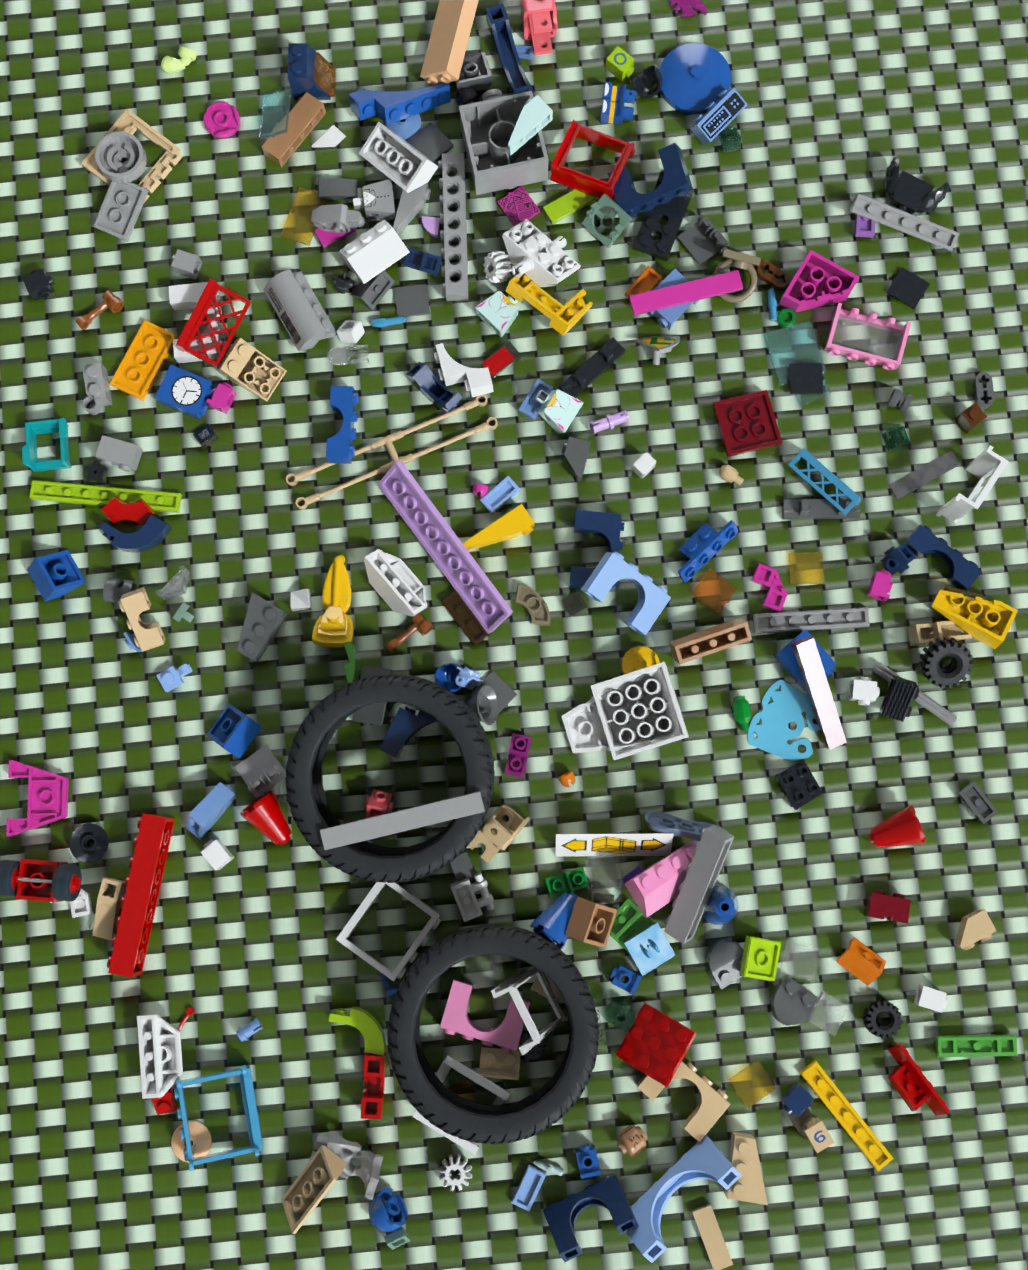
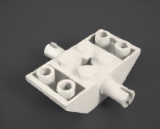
[502,219,581,285]

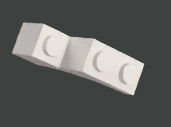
[434,343,494,397]

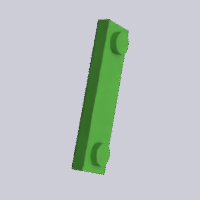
[935,1034,1018,1057]

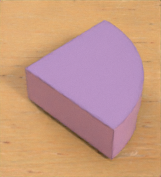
[422,216,440,238]

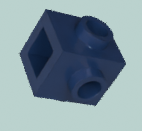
[880,543,916,575]

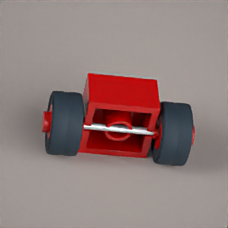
[0,859,82,902]

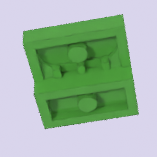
[343,642,359,684]
[610,898,654,954]

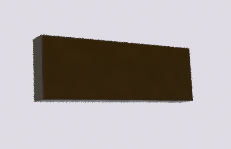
[441,590,490,646]

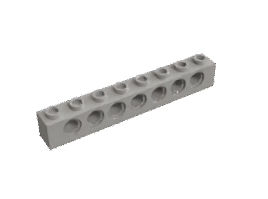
[439,153,469,301]

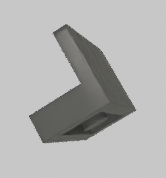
[351,270,395,310]

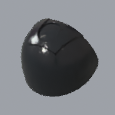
[631,64,663,98]

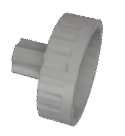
[95,132,147,183]

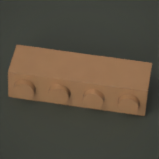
[262,92,326,168]
[669,618,752,664]

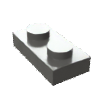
[957,781,999,824]

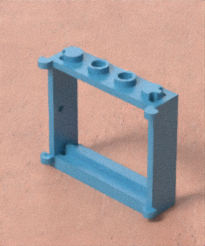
[174,1065,263,1171]

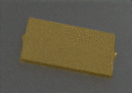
[281,187,328,246]

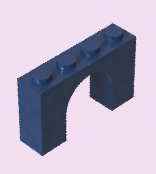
[608,143,693,218]
[569,510,625,592]
[543,1175,639,1262]

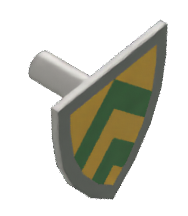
[635,336,680,365]

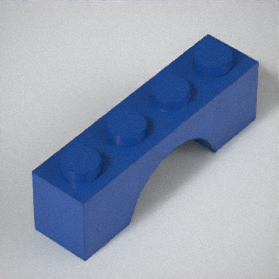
[326,386,359,464]

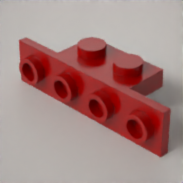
[887,1044,950,1116]

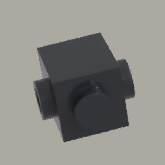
[22,269,55,300]

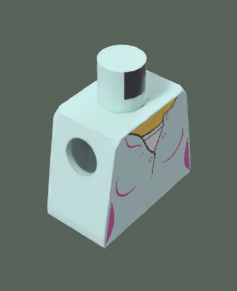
[475,291,518,337]
[535,389,583,434]

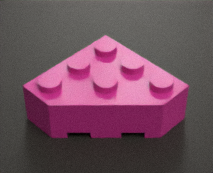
[779,250,859,313]

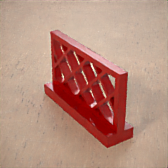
[176,278,251,368]

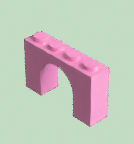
[440,978,530,1052]

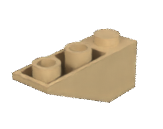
[93,878,126,940]

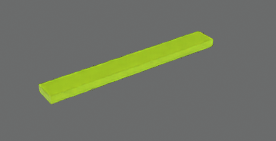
[29,480,182,513]

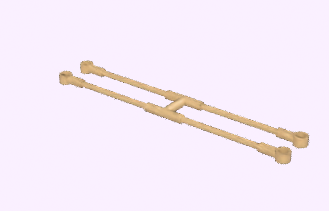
[286,394,498,510]

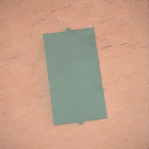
[259,89,292,140]

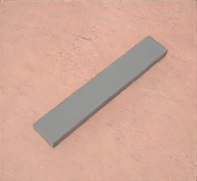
[849,193,960,251]
[752,607,870,634]

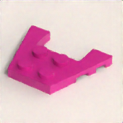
[6,760,69,836]

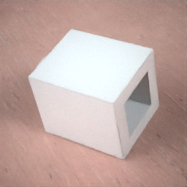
[201,839,234,871]
[913,984,948,1013]

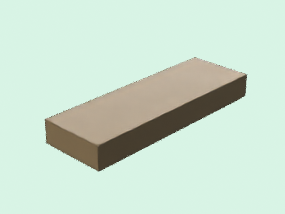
[691,1203,733,1270]

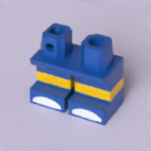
[600,82,636,124]

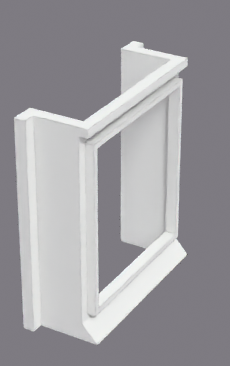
[936,445,1009,523]
[491,967,566,1055]
[412,1055,510,1155]

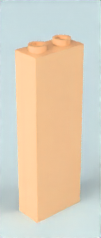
[420,0,478,86]

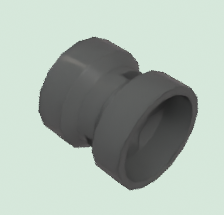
[887,388,913,412]

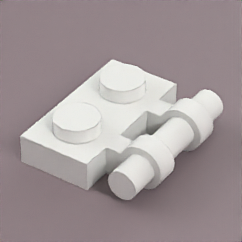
[450,872,495,922]

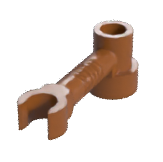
[76,290,124,330]
[385,613,434,653]

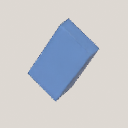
[515,45,534,60]

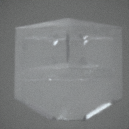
[155,565,191,600]

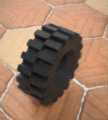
[919,636,973,689]

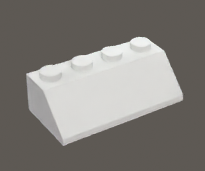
[359,122,438,193]

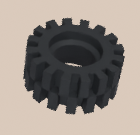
[863,1000,903,1039]

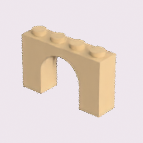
[636,1061,731,1142]

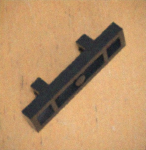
[559,337,626,398]

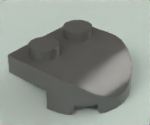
[705,939,744,989]
[769,975,819,1026]

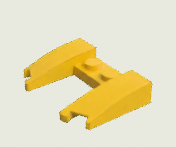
[506,274,593,336]

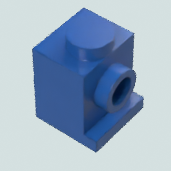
[609,964,642,995]
[575,1144,601,1179]

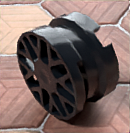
[519,1030,547,1059]

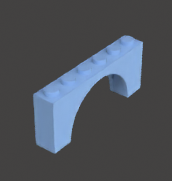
[627,1135,742,1263]

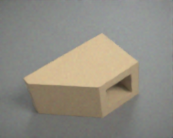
[954,909,997,950]

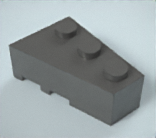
[237,592,288,663]

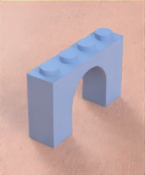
[581,552,671,635]

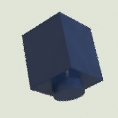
[780,1082,814,1117]

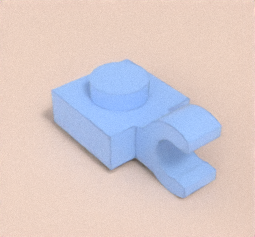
[156,664,193,693]

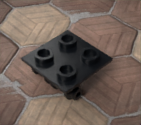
[775,759,823,810]

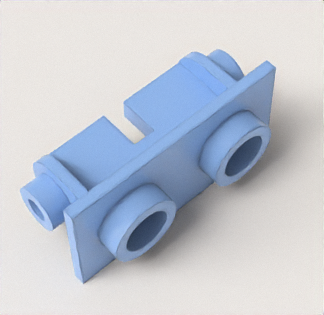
[455,666,484,690]

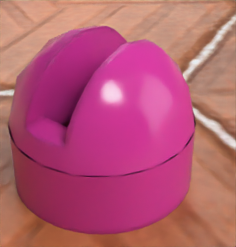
[473,483,488,498]

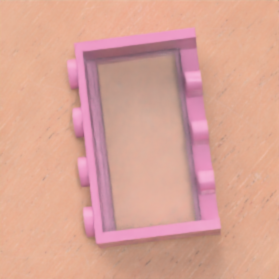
[824,303,912,370]

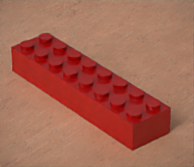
[107,813,175,978]

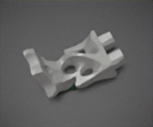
[309,1131,383,1200]

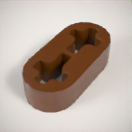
[756,261,789,290]

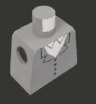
[353,179,396,220]

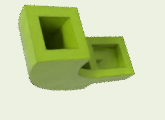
[329,1006,386,1055]

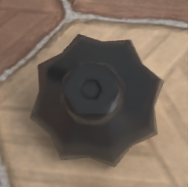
[332,272,355,294]

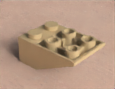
[216,338,287,402]

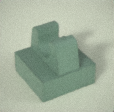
[173,602,195,623]
[384,1226,411,1250]

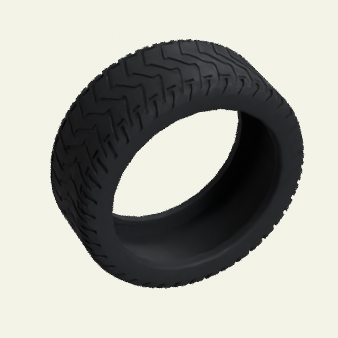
[285,674,495,883]
[387,924,599,1144]

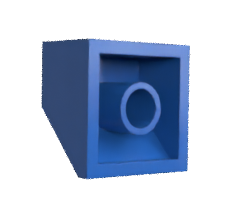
[27,550,86,601]
[206,703,262,758]

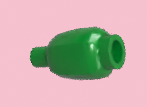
[732,696,751,731]

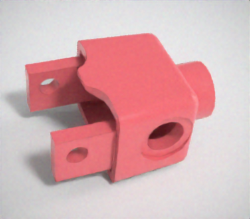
[520,0,557,56]

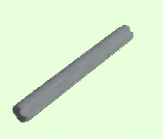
[873,662,957,725]

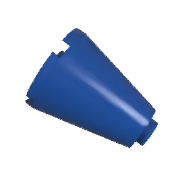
[702,885,738,925]
[530,892,578,949]

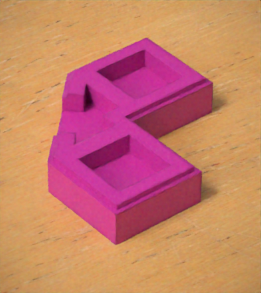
[751,563,787,612]

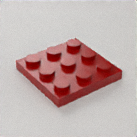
[615,1002,697,1087]

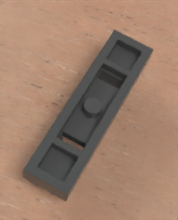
[782,499,860,520]

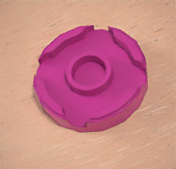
[203,102,241,138]

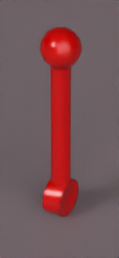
[177,1007,195,1032]

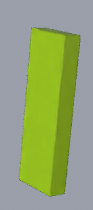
[543,189,599,225]

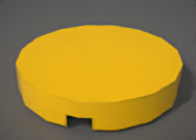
[621,646,660,675]

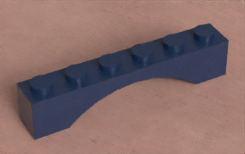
[486,3,535,97]

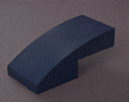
[403,248,443,276]

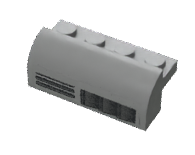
[263,269,337,351]

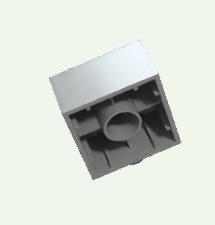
[459,89,549,195]

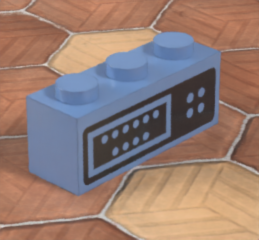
[690,88,748,146]

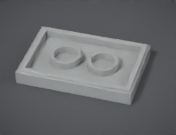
[93,181,149,242]

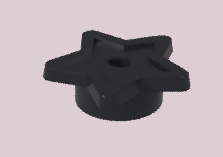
[84,460,108,483]

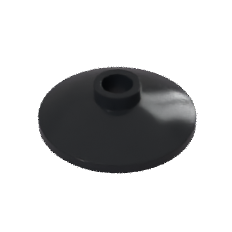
[69,823,109,863]

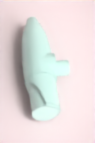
[533,1161,564,1176]

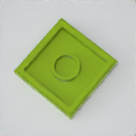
[739,936,781,982]

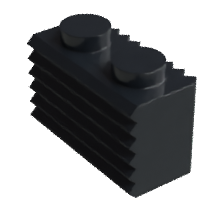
[880,675,919,722]

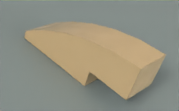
[907,621,972,646]

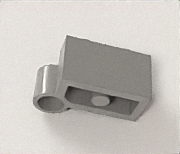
[82,362,112,415]

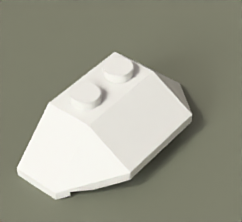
[364,549,427,617]
[137,1014,183,1099]

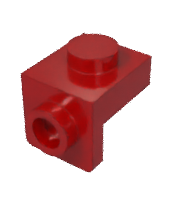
[152,1084,178,1115]

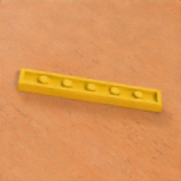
[799,1060,894,1171]

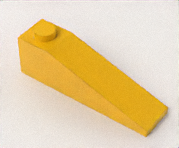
[462,504,535,551]

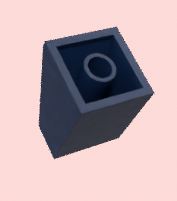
[288,43,331,100]

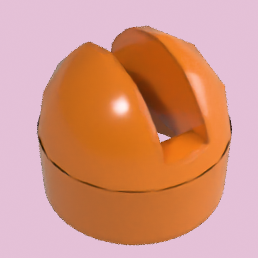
[558,771,576,787]

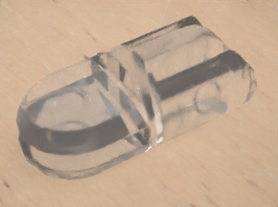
[328,344,370,365]

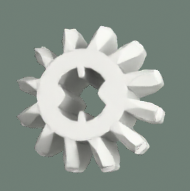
[483,251,512,283]
[438,1154,473,1191]

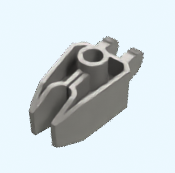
[311,204,365,233]

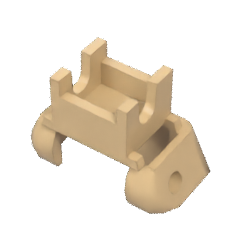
[468,805,531,863]

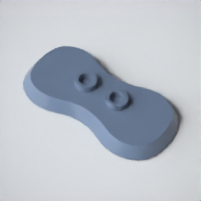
[645,812,728,842]

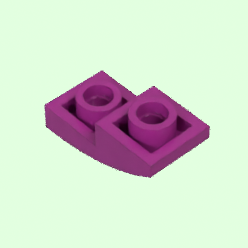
[504,734,532,778]

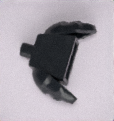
[883,157,950,215]

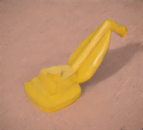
[312,555,354,647]

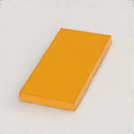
[109,320,178,402]

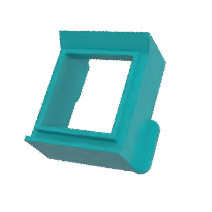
[22,418,71,472]

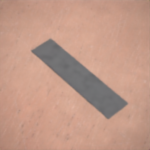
[889,450,961,499]

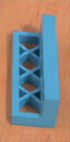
[788,448,862,515]

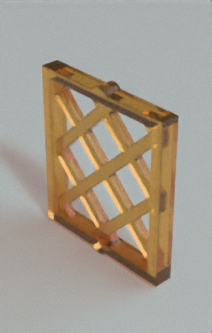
[314,52,336,97]

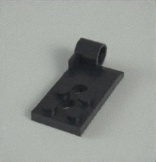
[633,169,692,261]

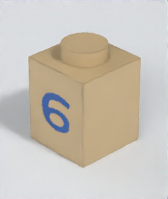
[801,1117,834,1153]

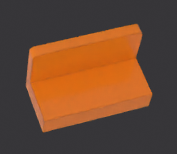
[836,937,886,985]

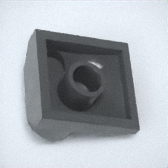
[455,52,493,93]

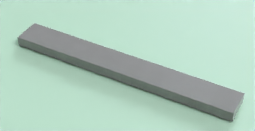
[320,791,485,850]

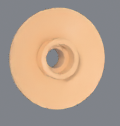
[171,1121,212,1163]

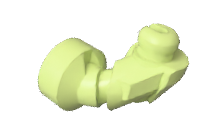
[161,46,197,74]

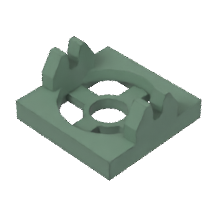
[582,194,633,248]

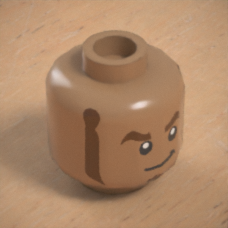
[617,1125,647,1156]

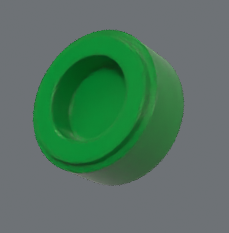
[777,308,796,328]

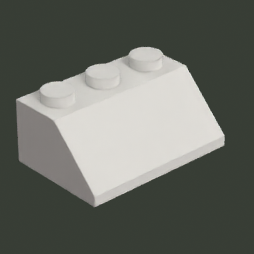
[339,219,410,284]

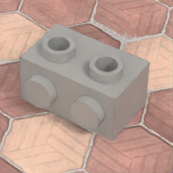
[95,435,143,472]

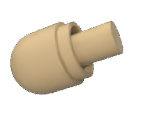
[719,465,744,486]

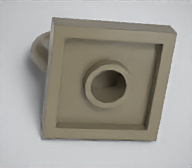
[713,249,761,303]

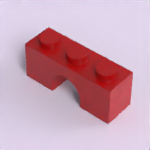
[361,1053,387,1119]

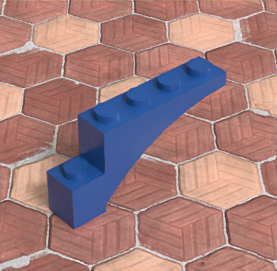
[349,83,451,125]

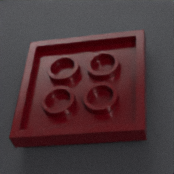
[712,390,783,458]

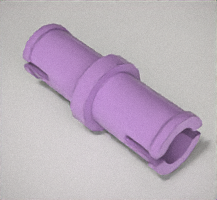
[590,410,629,434]

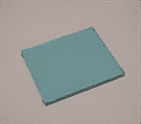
[764,321,826,386]

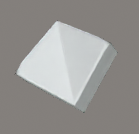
[336,320,365,343]
[632,452,656,479]
[290,589,312,611]

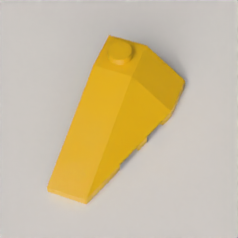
[931,590,1018,649]

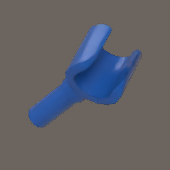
[379,973,398,998]

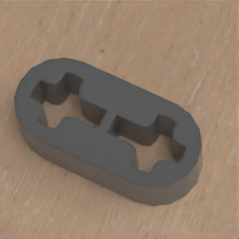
[973,372,994,409]

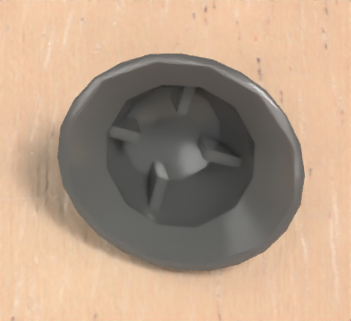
[466,685,498,725]

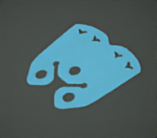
[748,680,820,761]

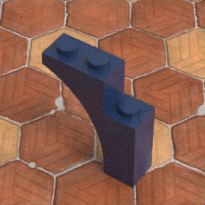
[379,706,438,759]

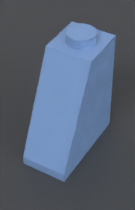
[186,782,235,840]

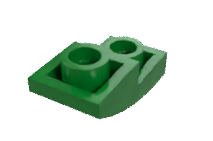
[543,867,589,898]

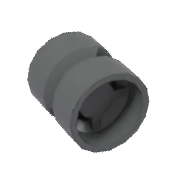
[103,577,137,603]

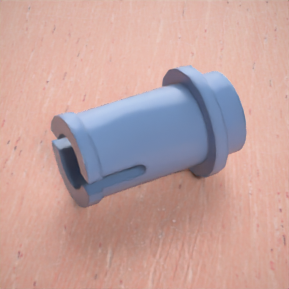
[236,1018,263,1042]

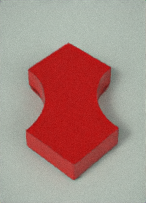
[101,497,155,526]

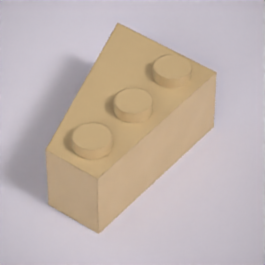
[724,1131,768,1205]

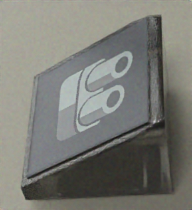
[193,423,219,449]

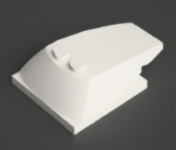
[561,662,689,760]

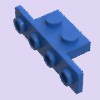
[678,520,738,583]

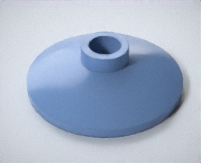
[385,114,422,141]

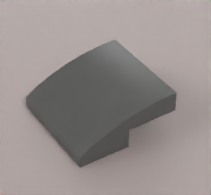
[407,122,454,163]

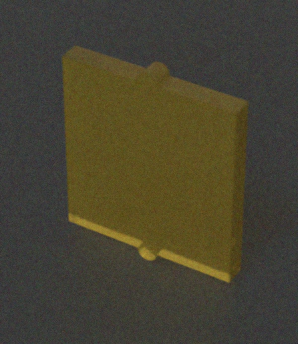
[787,552,825,584]
[729,1060,776,1108]

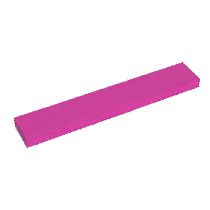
[629,270,743,316]

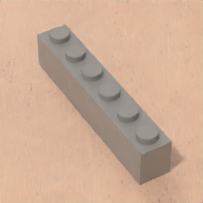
[664,825,734,944]

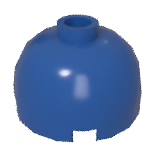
[368,1187,408,1232]

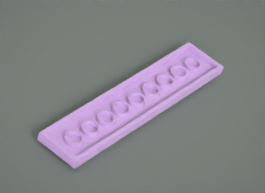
[378,460,513,634]

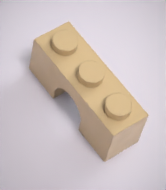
[119,587,166,652]

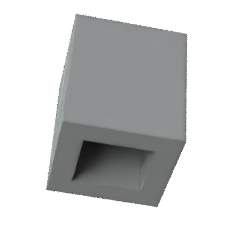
[171,249,202,279]

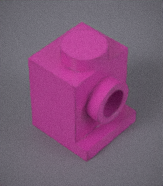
[206,382,236,414]
[866,570,893,602]

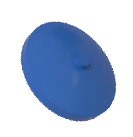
[660,43,731,114]

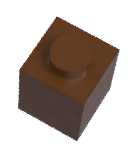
[954,402,987,434]

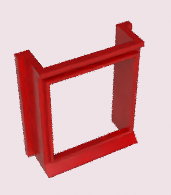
[550,120,635,199]

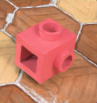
[365,789,394,819]

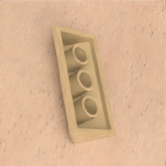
[281,1145,347,1234]

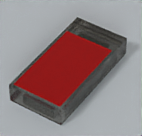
[480,341,521,379]

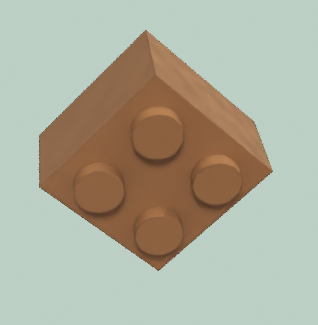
[565,897,617,948]

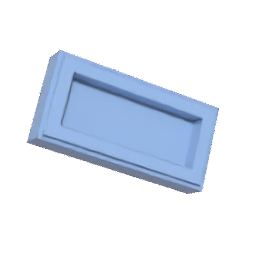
[480,476,521,515]
[511,1164,547,1212]

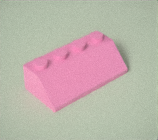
[624,840,697,918]

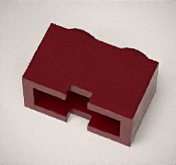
[864,890,911,924]

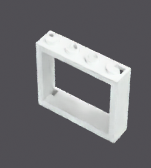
[336,882,441,982]

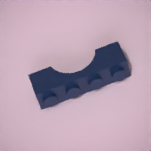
[904,524,982,592]

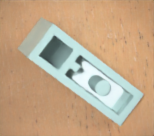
[508,95,553,156]

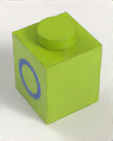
[605,46,635,81]

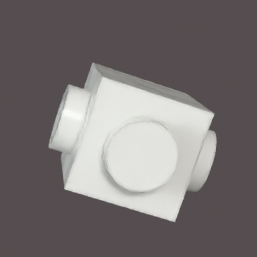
[848,677,880,706]

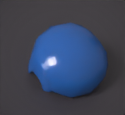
[435,663,462,692]

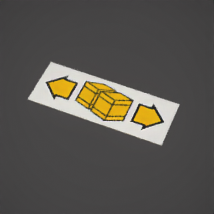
[555,833,674,857]

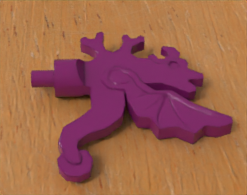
[670,0,707,18]

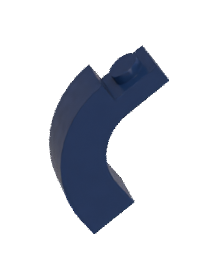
[406,362,463,413]
[99,515,171,553]

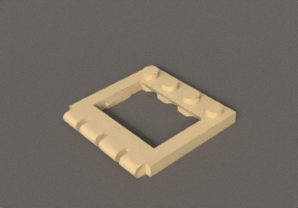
[81,109,183,203]

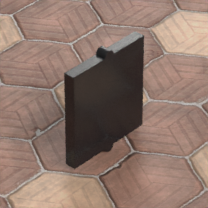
[886,267,930,309]
[788,363,825,395]

